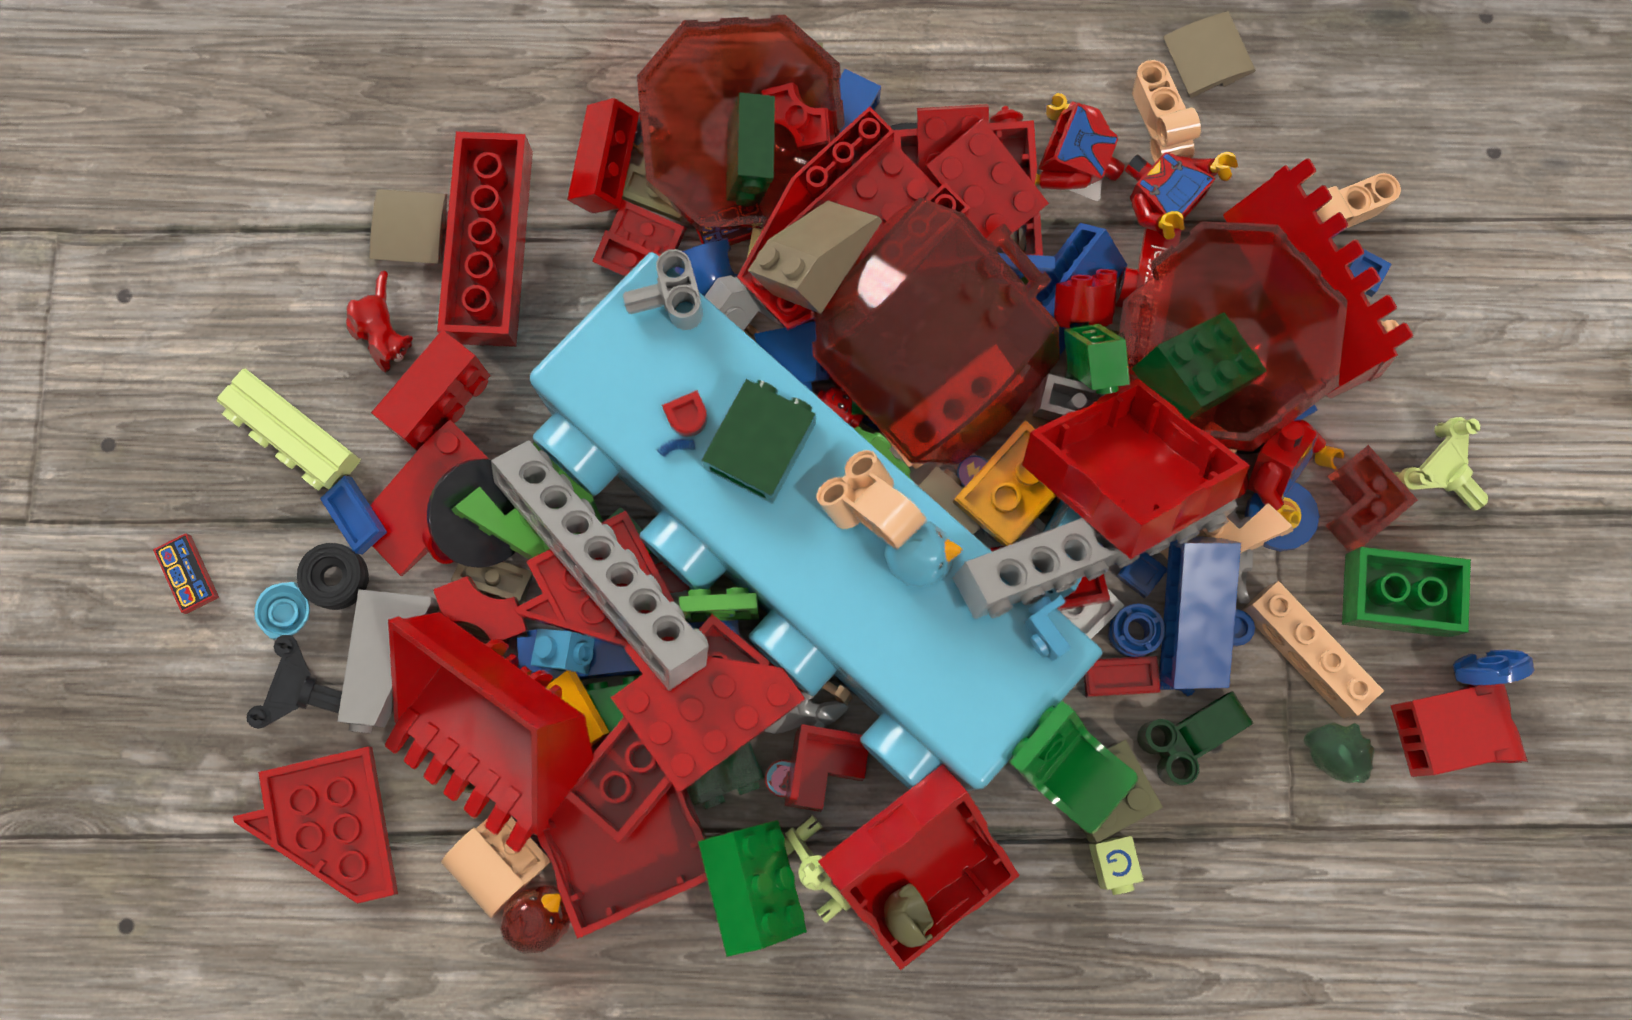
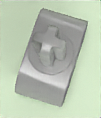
[623,249,703,330]

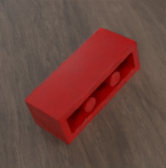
[567,98,639,214]

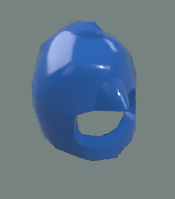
[675,238,738,296]

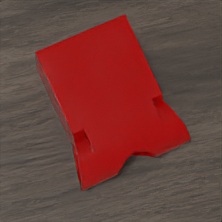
[1390,684,1528,777]

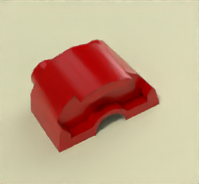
[1054,269,1117,328]

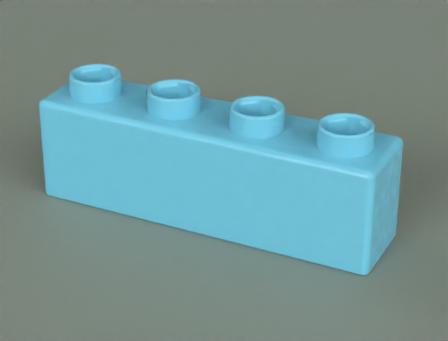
[530,252,1102,791]

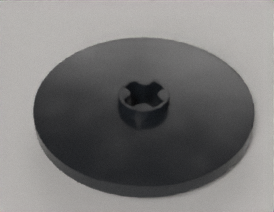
[427,459,516,568]

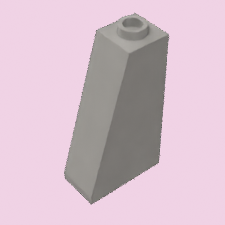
[337,590,439,733]

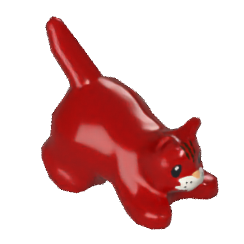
[346,271,413,373]

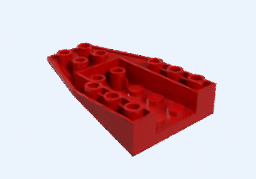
[737,106,970,330]

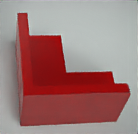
[784,724,868,812]

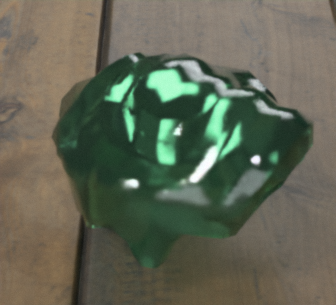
[1303,722,1375,784]

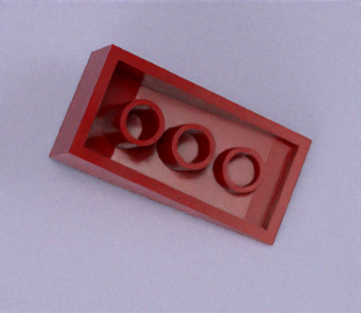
[370,420,489,576]

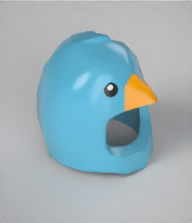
[884,521,962,587]

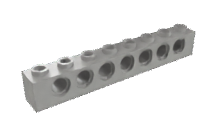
[491,440,709,690]
[953,500,1238,619]

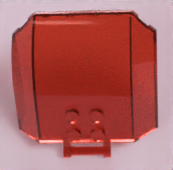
[810,198,1060,465]

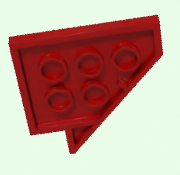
[514,510,675,647]
[611,644,805,793]
[233,746,398,904]

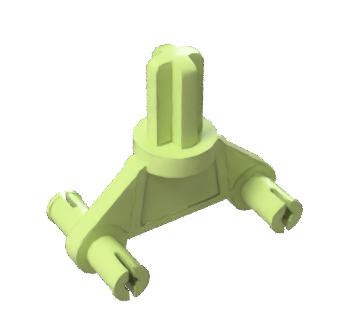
[1390,417,1488,511]
[785,815,851,923]

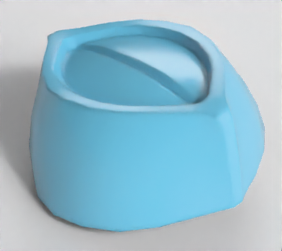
[254,582,310,641]

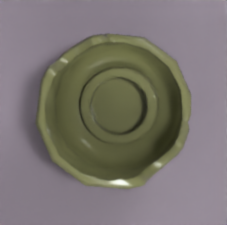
[884,883,933,947]

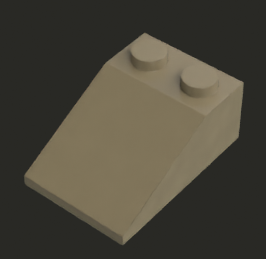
[748,201,882,314]

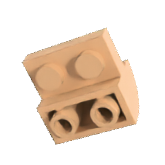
[441,817,551,918]

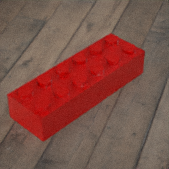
[437,131,533,347]
[566,614,771,843]

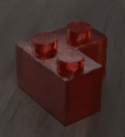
[1325,445,1418,552]

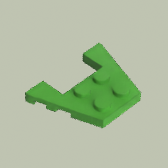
[451,442,603,560]

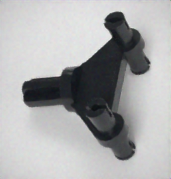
[246,635,342,729]

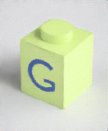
[1089,835,1144,895]

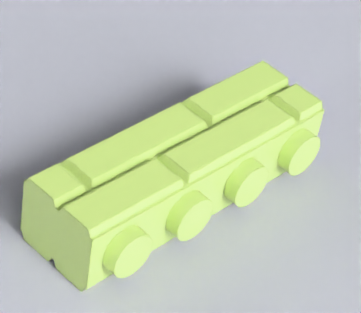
[217,368,361,491]

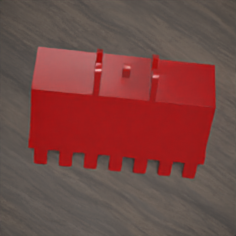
[1223,158,1414,399]
[385,612,594,853]

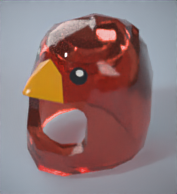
[500,885,571,954]

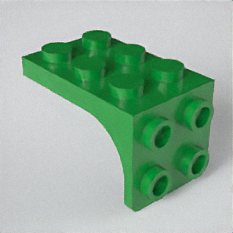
[1010,700,1138,833]

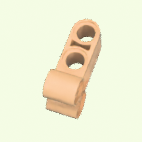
[1132,60,1201,162]
[1317,173,1401,229]
[816,450,927,549]

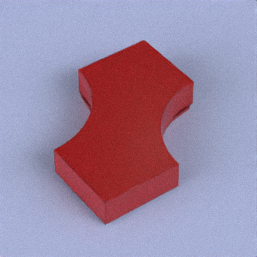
[762,82,835,153]
[433,576,529,641]

